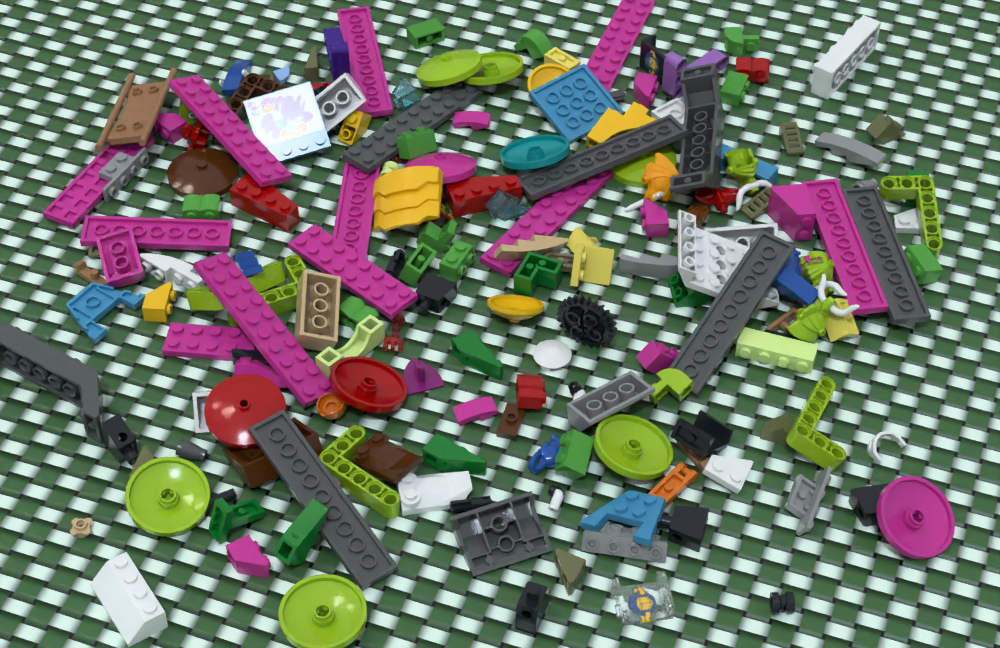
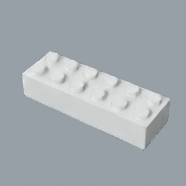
[810,15,881,100]

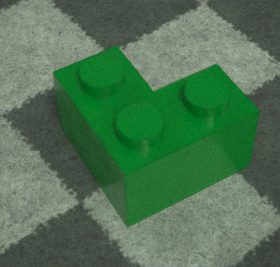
[514,251,563,297]

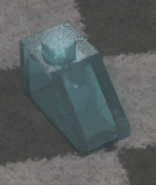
[392,76,421,112]
[485,189,529,221]

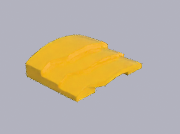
[373,166,443,232]

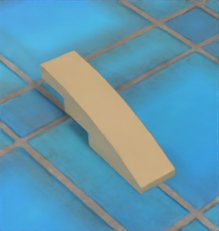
[494,235,568,260]

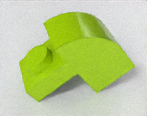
[649,368,694,405]

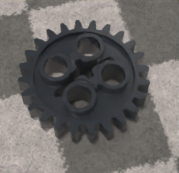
[556,295,617,348]

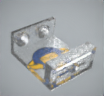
[610,571,675,626]

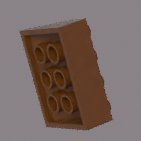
[222,417,323,488]

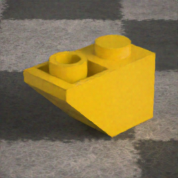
[337,110,372,146]
[142,282,177,322]

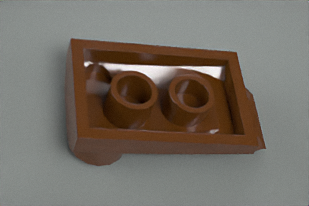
[353,433,424,484]

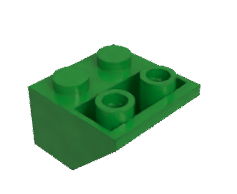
[668,271,714,308]

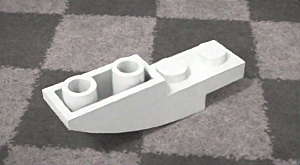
[139,253,204,289]

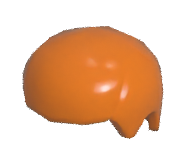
[316,391,346,420]

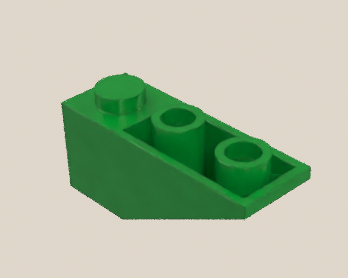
[451,330,504,380]
[422,434,486,476]
[273,498,330,566]

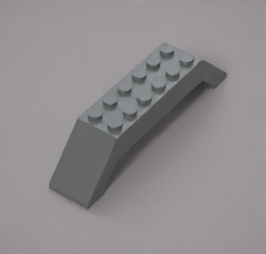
[669,63,724,195]
[0,323,104,444]

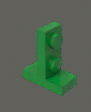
[208,498,266,544]

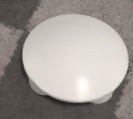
[533,340,572,371]

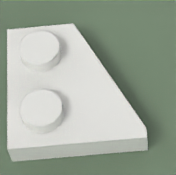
[893,208,931,234]
[702,455,754,494]

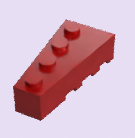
[229,173,300,232]
[443,175,522,218]

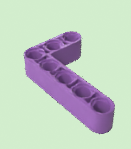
[662,49,729,99]

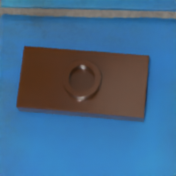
[496,403,526,441]

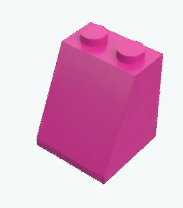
[767,184,816,241]

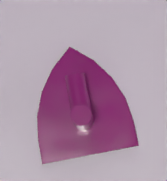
[403,358,445,396]

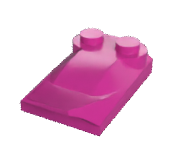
[95,227,145,288]

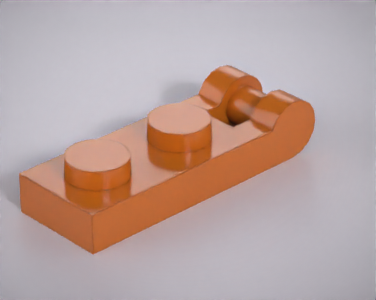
[648,462,699,508]

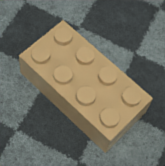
[294,269,341,351]

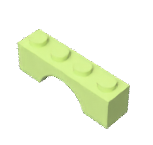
[315,314,385,380]

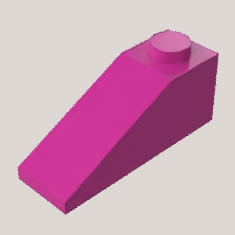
[234,357,288,388]

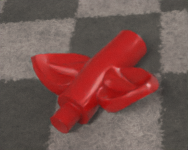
[694,183,739,214]

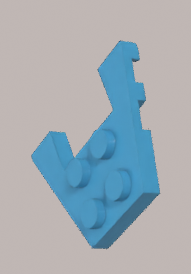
[65,282,145,344]
[580,490,666,546]

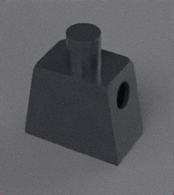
[415,272,457,315]
[101,414,138,465]
[848,483,889,532]
[658,505,709,552]
[515,581,549,635]

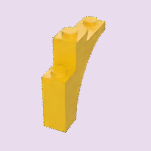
[585,102,671,148]

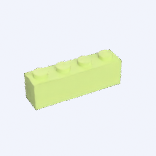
[735,327,818,374]

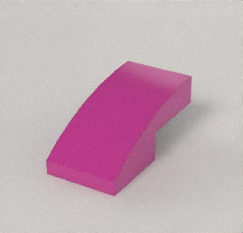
[452,111,491,130]
[452,396,499,426]

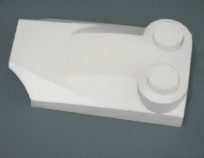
[396,471,473,516]

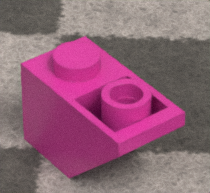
[633,72,660,109]
[152,113,187,144]
[640,199,669,237]
[636,340,679,374]
[225,534,271,578]

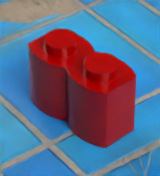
[735,57,770,83]
[516,374,547,409]

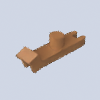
[72,260,107,285]
[766,307,798,332]
[677,441,709,472]

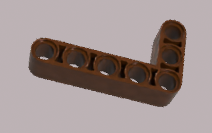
[212,73,288,145]

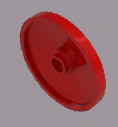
[329,356,408,413]
[204,374,286,449]

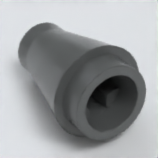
[175,439,208,461]

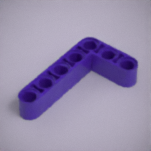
[323,27,350,82]

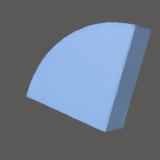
[273,66,290,84]

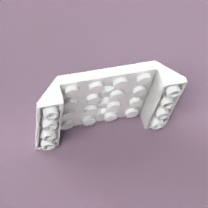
[678,210,779,309]

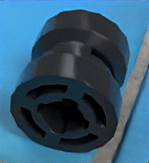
[770,591,795,614]

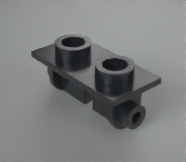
[385,249,409,281]

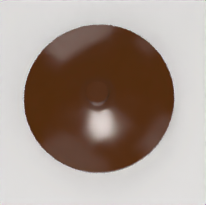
[167,148,239,198]

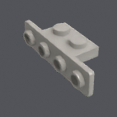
[98,147,149,202]
[784,466,832,536]
[581,524,668,563]

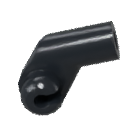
[211,488,236,510]

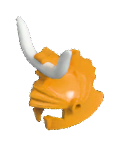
[625,153,679,212]

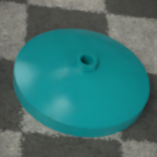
[500,134,570,170]

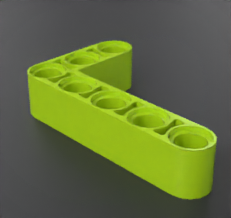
[879,175,943,259]
[227,255,307,327]
[185,261,286,311]
[786,376,847,472]
[319,425,400,518]

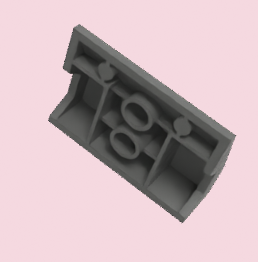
[450,491,553,577]

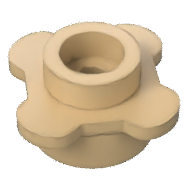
[70,518,93,538]

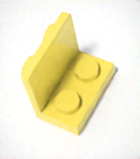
[570,244,615,287]

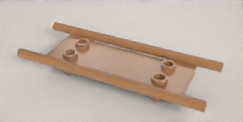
[95,68,177,151]

